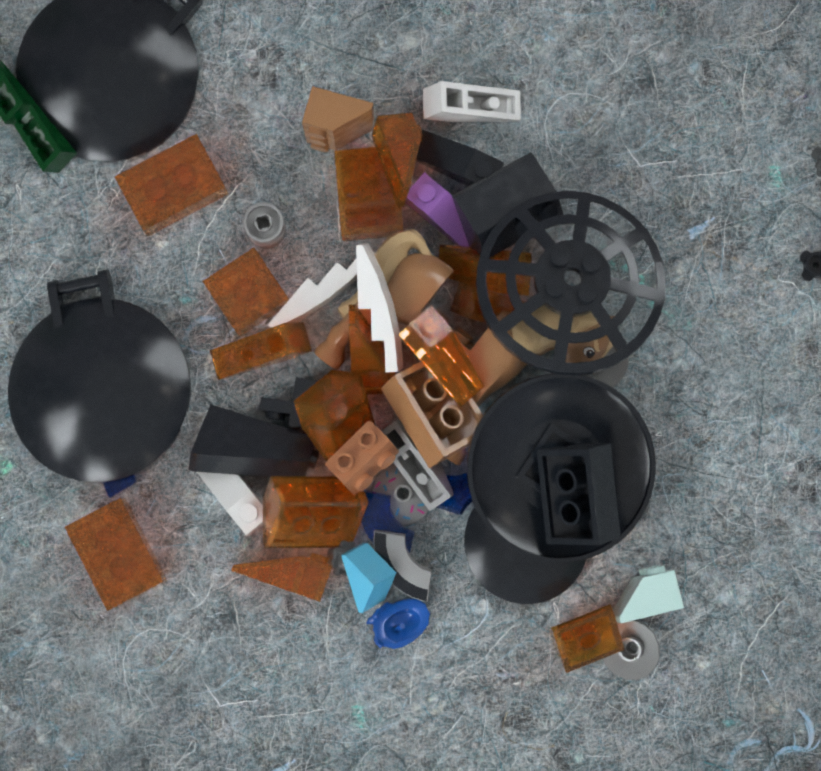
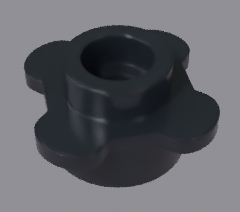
[800,250,821,281]

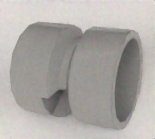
[243,202,286,249]

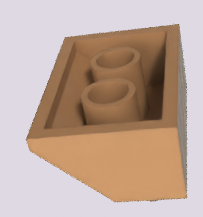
[302,86,375,152]
[381,350,483,469]

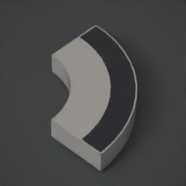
[373,529,432,602]

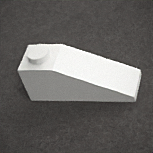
[423,81,521,122]
[197,472,273,536]

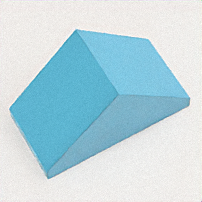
[341,543,396,613]

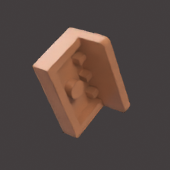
[325,421,399,496]

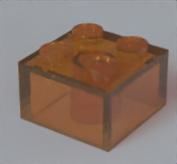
[202,247,289,337]

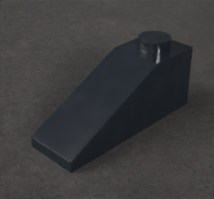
[407,129,504,186]

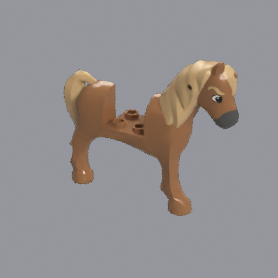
[314,229,614,466]

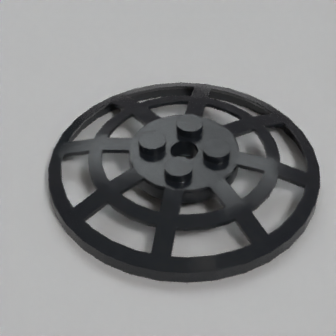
[476,191,666,376]

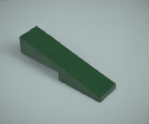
[0,59,77,173]

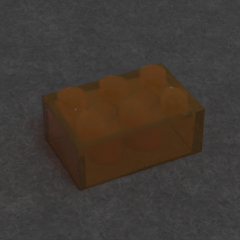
[114,133,228,236]
[65,498,168,611]

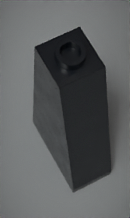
[189,404,320,479]

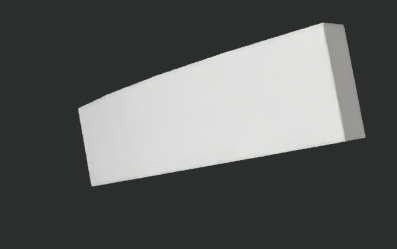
[356,243,403,372]
[268,252,375,333]

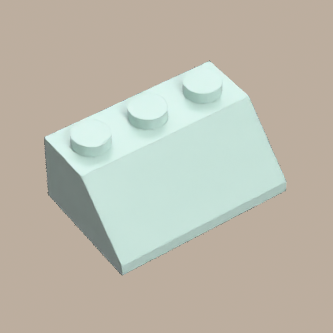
[610,565,684,623]

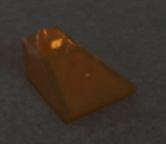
[548,604,625,673]

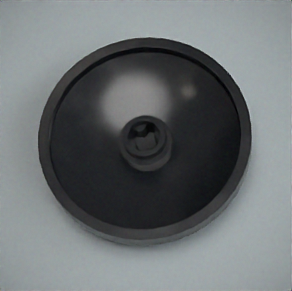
[464,507,586,604]

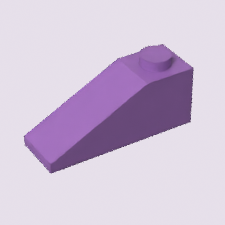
[404,172,480,260]

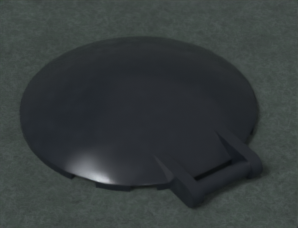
[16,0,203,162]
[8,269,191,483]

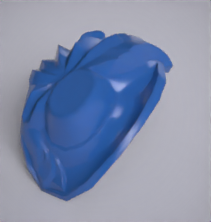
[366,598,430,649]

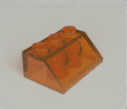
[263,476,369,548]

